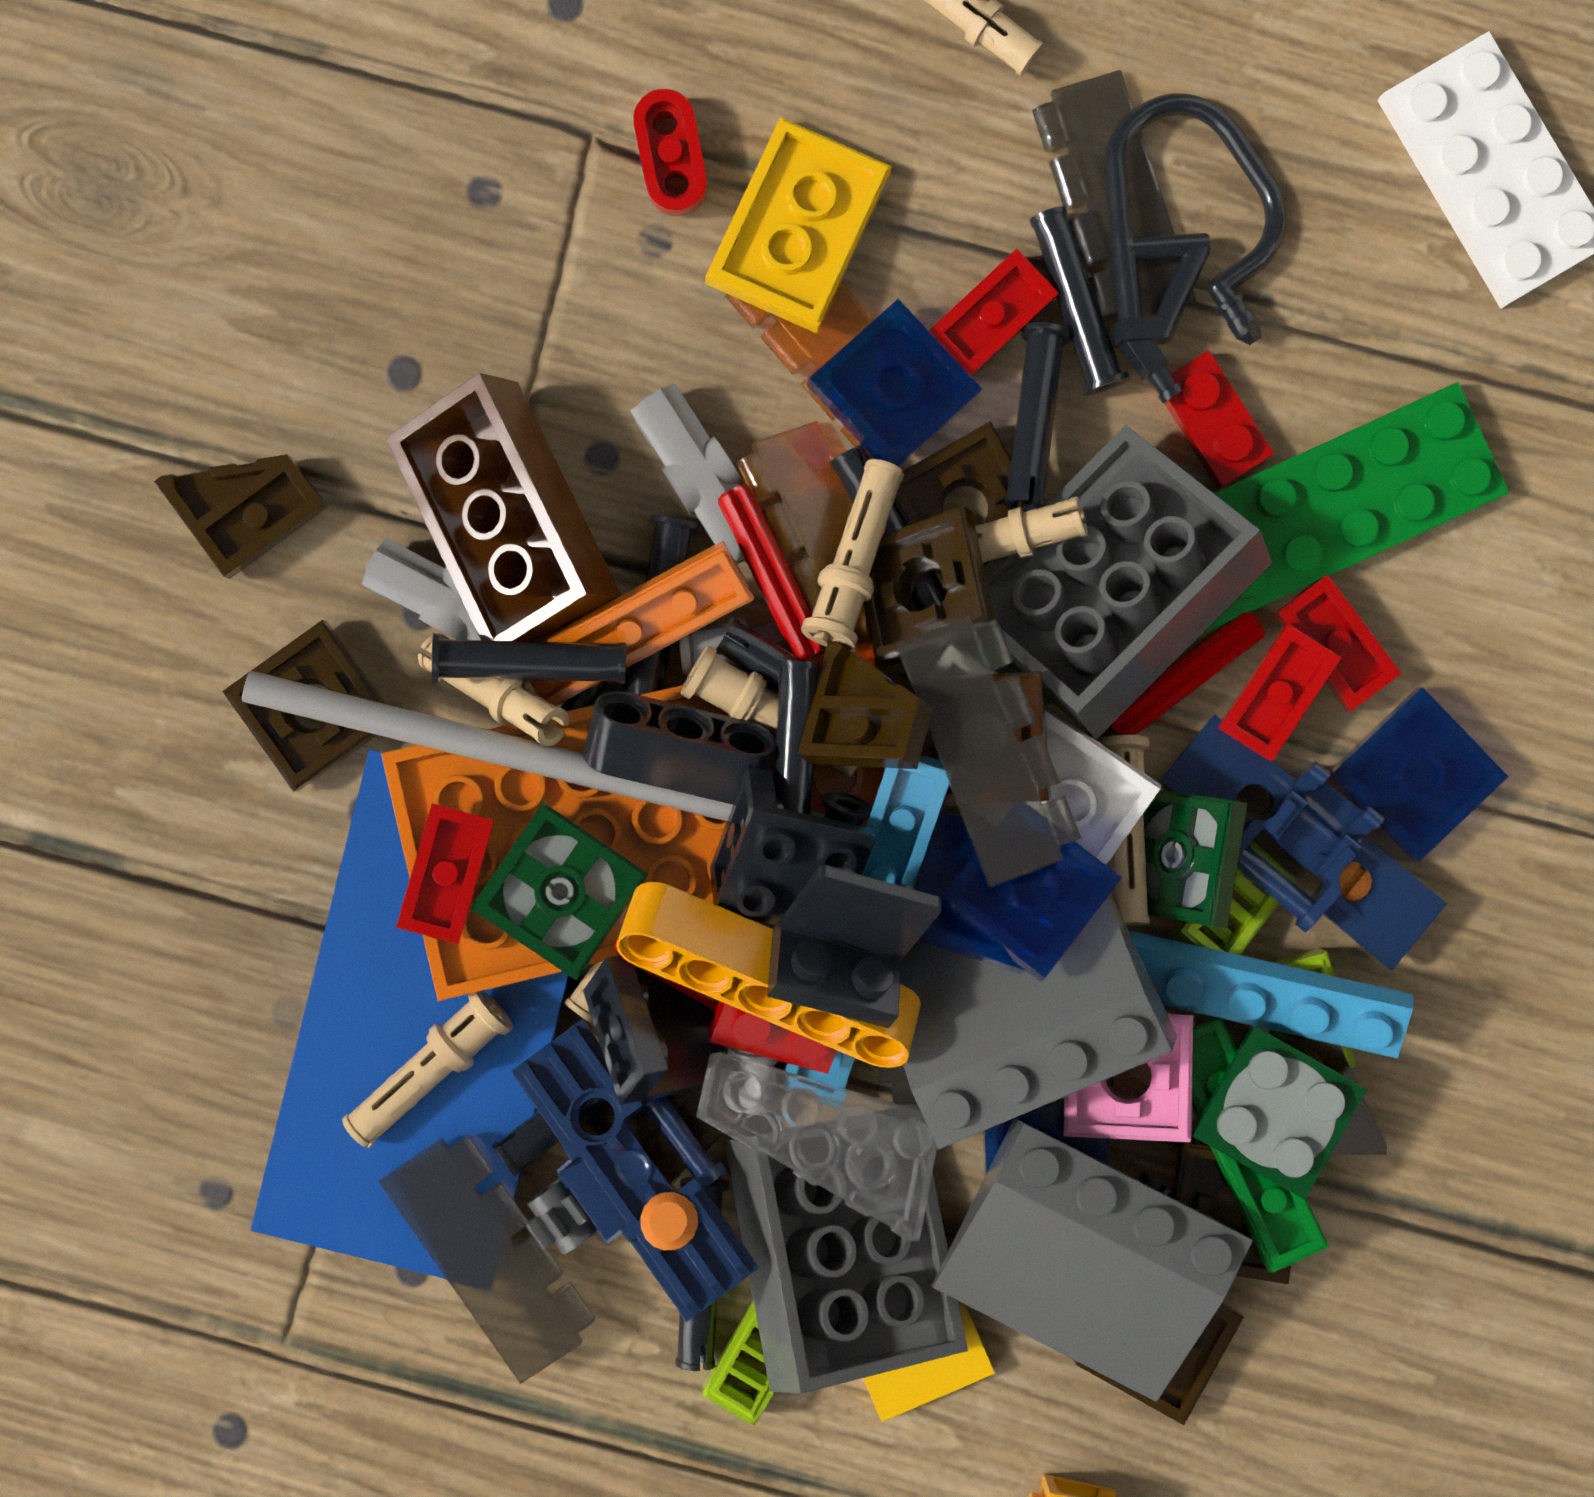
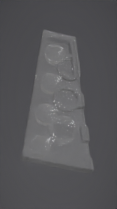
[696,1052,937,1241]

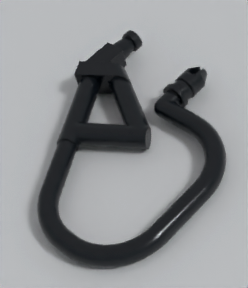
[1104,93,1286,404]

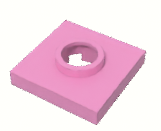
[1064,1014,1193,1142]

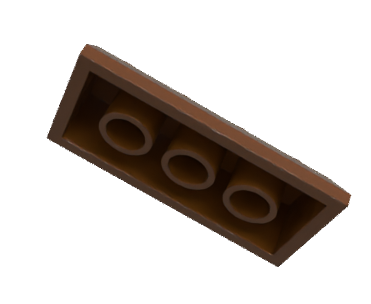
[386,373,621,642]

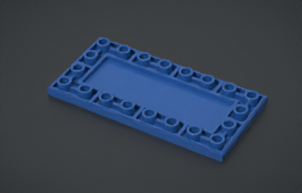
[250,749,570,1290]

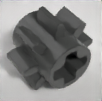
[524,1179,597,1255]

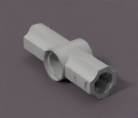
[630,383,746,564]
[361,538,540,642]

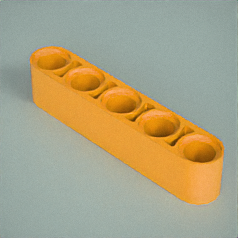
[616,882,921,1068]

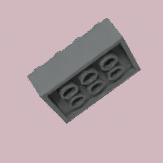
[983,425,1272,740]
[900,864,1177,1149]
[724,1104,968,1394]
[931,1117,1253,1402]

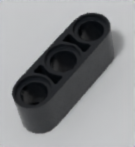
[583,691,776,805]

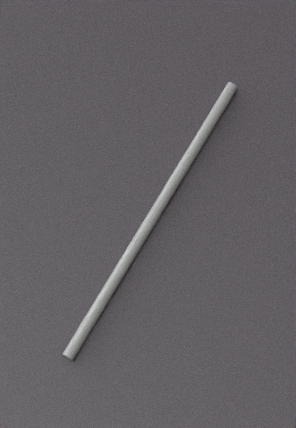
[242,671,1110,895]

